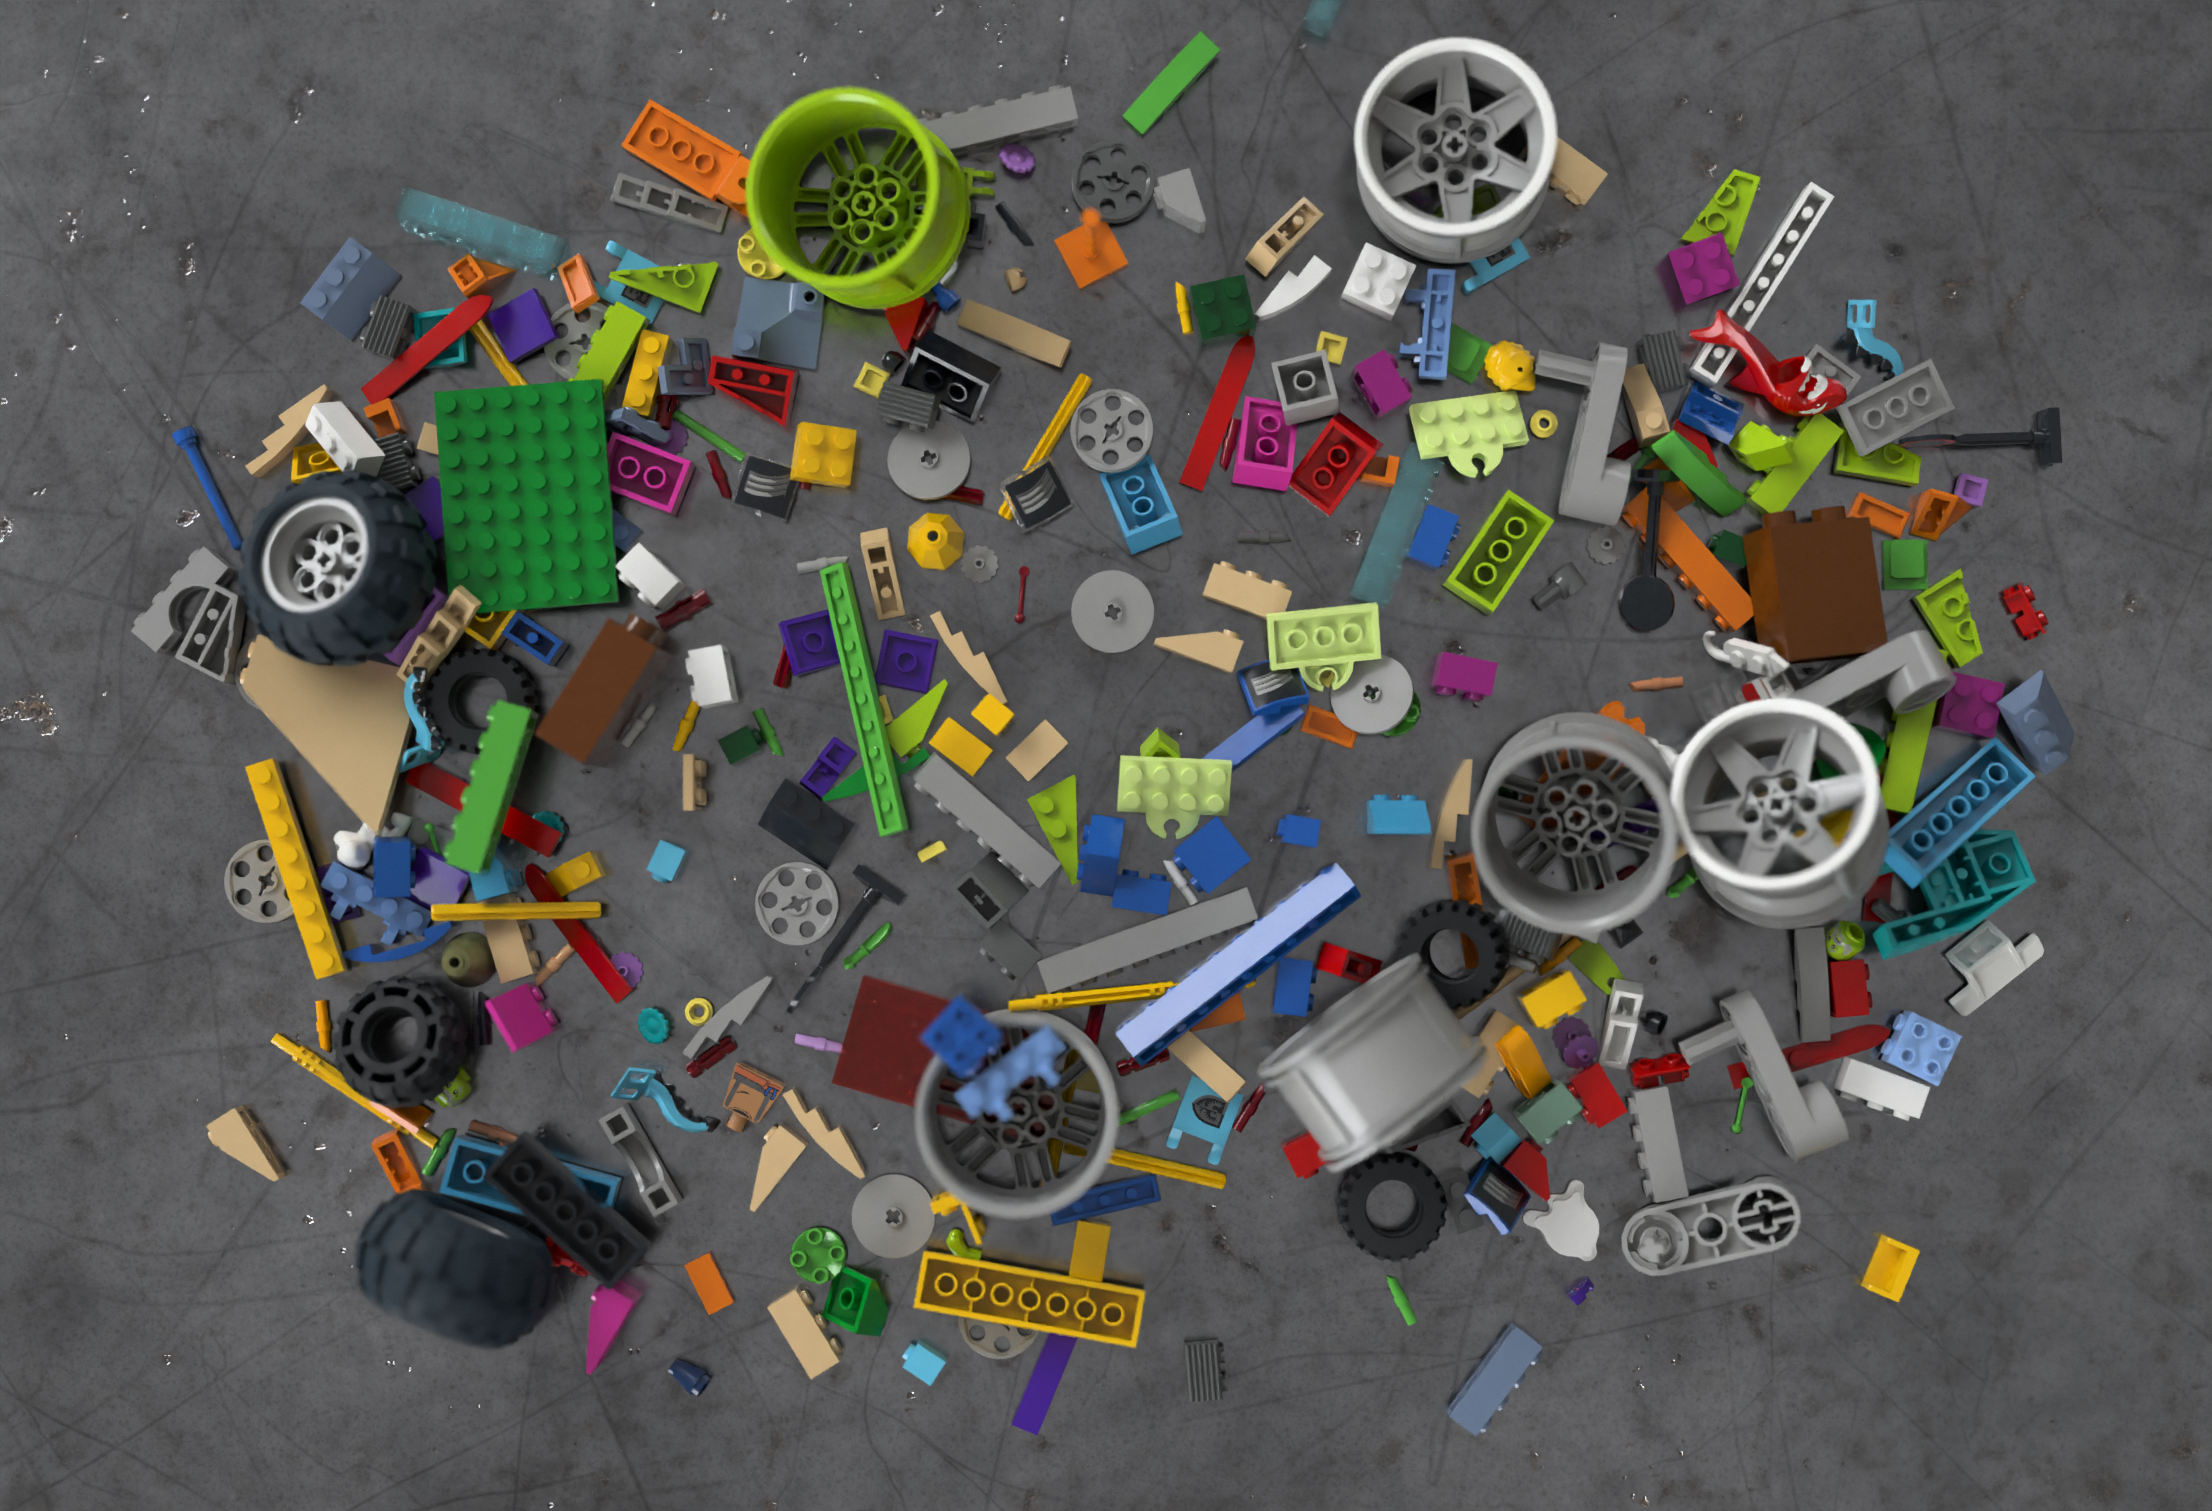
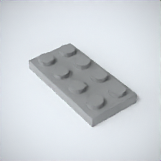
[1836,359,1955,457]

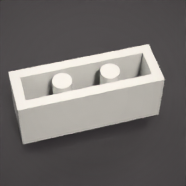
[305,401,385,477]
[1834,1057,1930,1121]

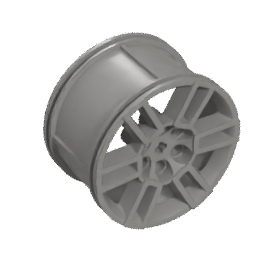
[1472,712,1677,934]
[1257,953,1490,1172]
[915,1009,1118,1218]

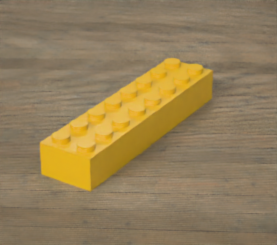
[913,1250,1146,1348]

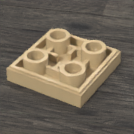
[683,754,707,811]

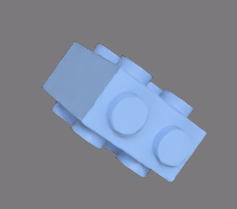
[1881,1010,1962,1086]

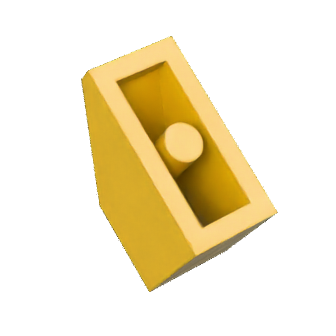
[545,851,607,898]

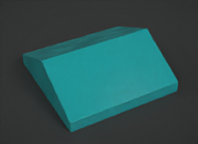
[413,307,467,369]

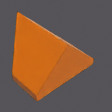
[447,253,517,299]
[1910,489,1973,541]

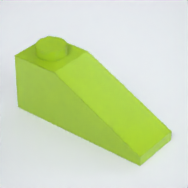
[886,679,949,758]

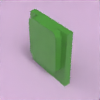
[1448,323,1493,385]
[1882,539,1928,590]

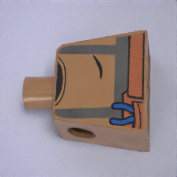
[723,1061,786,1133]

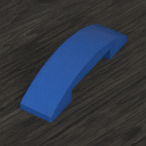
[342,921,457,962]

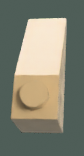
[1245,196,1324,277]
[1621,364,1670,448]
[860,528,905,620]
[1154,629,1244,674]
[206,1105,287,1182]
[750,1123,809,1212]

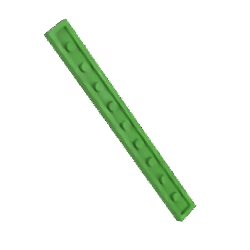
[820,562,909,837]

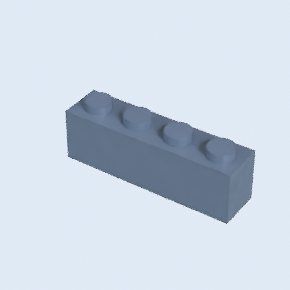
[1446,1322,1543,1436]

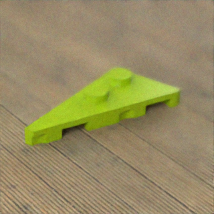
[608,262,719,314]
[1027,775,1078,885]

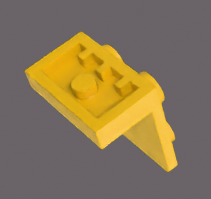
[930,1191,987,1245]

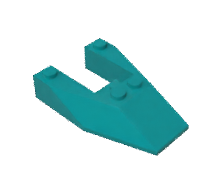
[1873,829,2036,960]

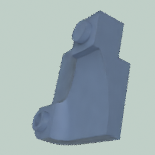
[731,277,825,371]

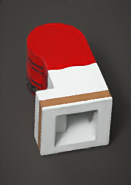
[1742,670,1795,703]

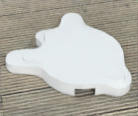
[1523,1179,1599,1261]

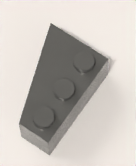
[1377,1096,1472,1155]

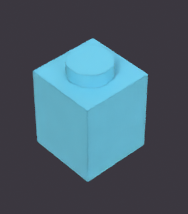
[646,839,689,884]
[1471,1112,1522,1164]
[902,1340,947,1386]

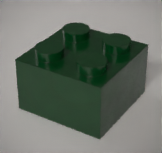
[1189,274,1257,346]

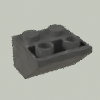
[950,851,1029,930]

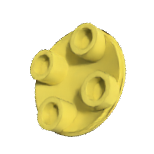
[737,228,785,280]

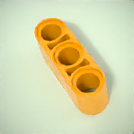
[1495,1025,1552,1100]

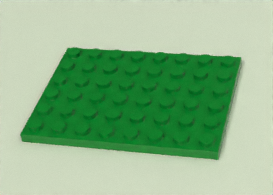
[434,379,620,614]

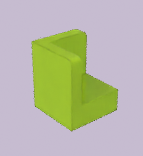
[1140,727,1181,758]

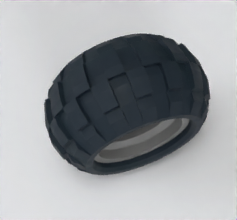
[239,471,437,666]
[354,1189,556,1349]

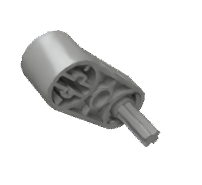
[1534,342,1631,527]
[1783,630,1957,719]
[1678,989,1849,1164]
[1621,1176,1802,1276]

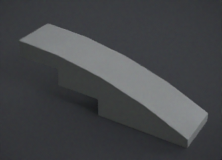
[611,173,728,233]
[1795,925,1830,1043]
[682,975,775,1059]

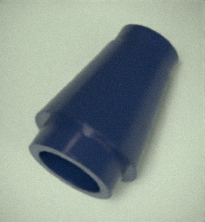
[668,1358,711,1397]

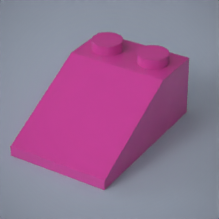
[1232,396,1298,491]
[485,982,558,1052]
[586,1279,642,1375]

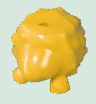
[1484,340,1536,392]

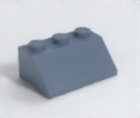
[300,237,402,342]
[1996,670,2075,775]

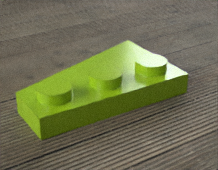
[1680,169,1761,257]
[1834,419,1922,486]
[1912,569,1983,669]

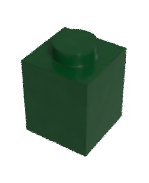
[1707,529,1746,570]
[718,725,764,766]

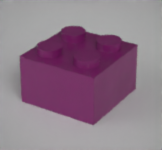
[1668,232,1741,305]
[1351,349,1413,422]
[1430,652,1498,702]
[1932,672,2005,740]

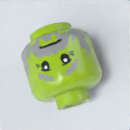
[1824,920,1865,961]
[434,1067,472,1108]

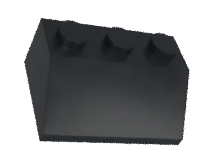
[901,330,1001,425]
[758,778,858,871]

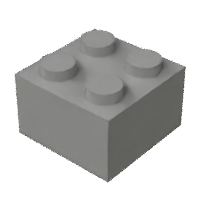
[1271,350,1340,426]

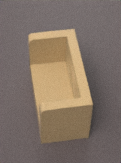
[1005,719,1069,782]

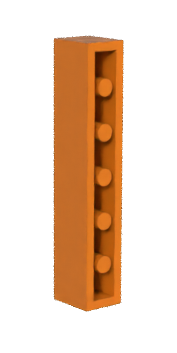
[1622,487,1754,633]

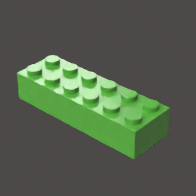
[444,700,539,876]

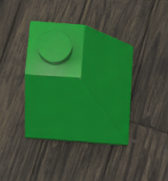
[822,1266,888,1337]

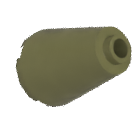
[441,932,496,988]

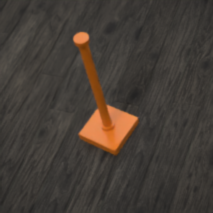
[1054,209,1129,290]

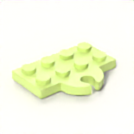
[1409,390,1529,478]
[1266,602,1381,691]
[1117,756,1232,839]

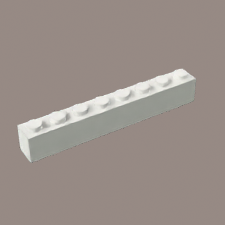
[1689,182,1835,388]

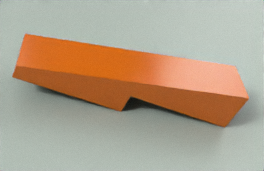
[1444,851,1485,969]
[371,1129,428,1194]

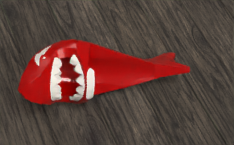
[1689,309,1847,416]

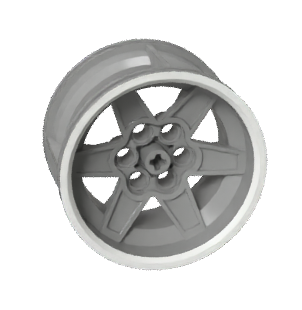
[1355,38,1556,263]
[1671,699,1889,928]

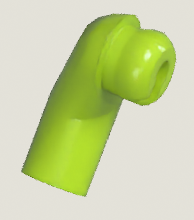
[946,1229,982,1260]

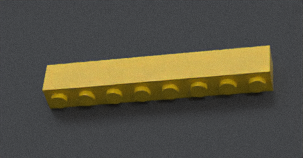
[245,758,348,979]

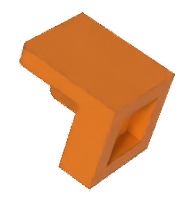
[363,398,407,438]
[1360,455,1400,488]

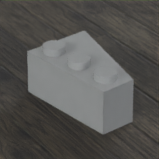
[175,583,247,685]

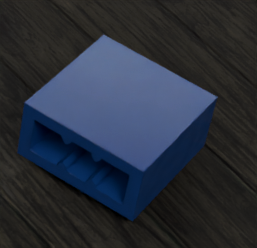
[1172,816,1252,894]
[920,994,1003,1078]

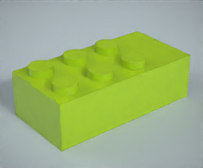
[1443,489,1555,616]

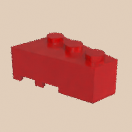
[708,355,799,426]

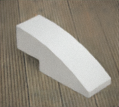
[1254,255,1332,322]
[1598,979,1644,1070]

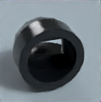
[882,351,906,375]
[1644,1011,1668,1035]

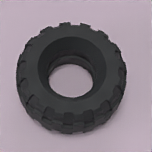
[332,976,468,1108]

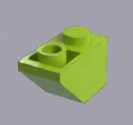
[1728,421,1797,471]

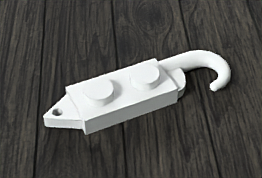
[1703,630,1790,678]

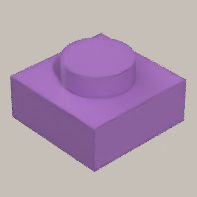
[1954,473,1989,508]

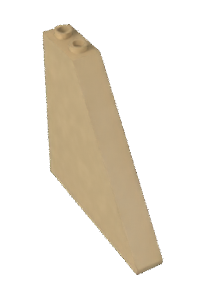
[240,634,424,837]

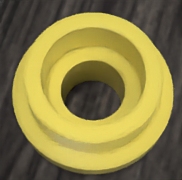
[1530,410,1558,438]
[685,998,713,1026]

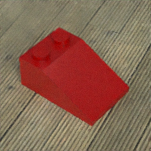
[1289,412,1384,516]

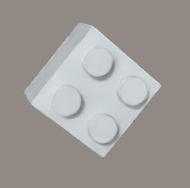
[1340,243,1416,321]
[615,543,686,610]
[685,645,738,709]

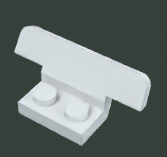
[1945,920,2044,1016]

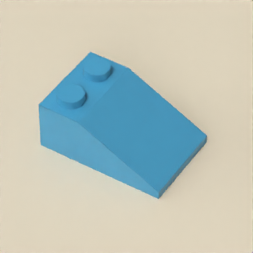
[1099,454,1183,555]
[1367,795,1431,834]
[469,847,522,901]

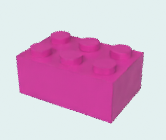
[608,432,695,517]

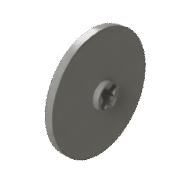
[887,421,971,500]
[1071,570,1154,653]
[1331,655,1414,735]
[852,1174,935,1258]

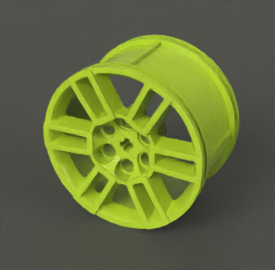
[746,87,971,309]

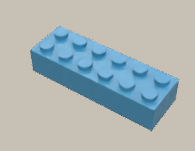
[1885,737,2036,889]
[440,1134,622,1215]

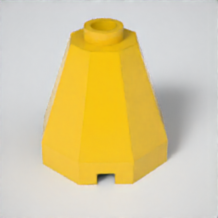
[907,513,965,570]

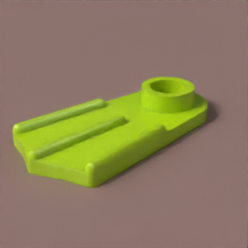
[1568,940,1625,995]

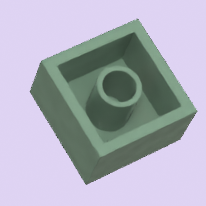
[1511,1078,1583,1144]

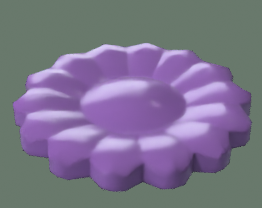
[999,143,1036,173]
[652,418,688,455]
[609,952,643,988]
[1553,1017,1591,1053]
[1562,1034,1599,1069]

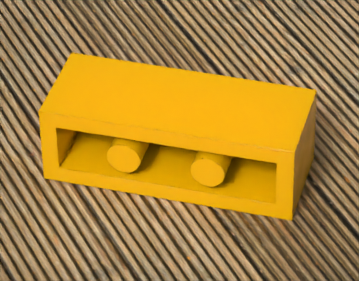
[622,329,674,421]

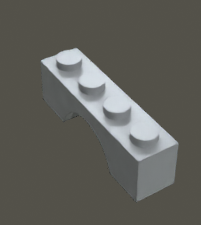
[131,546,236,654]
[598,1103,683,1217]

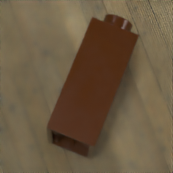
[1742,506,1888,665]
[535,613,673,767]

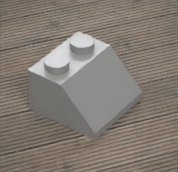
[1153,168,1206,234]

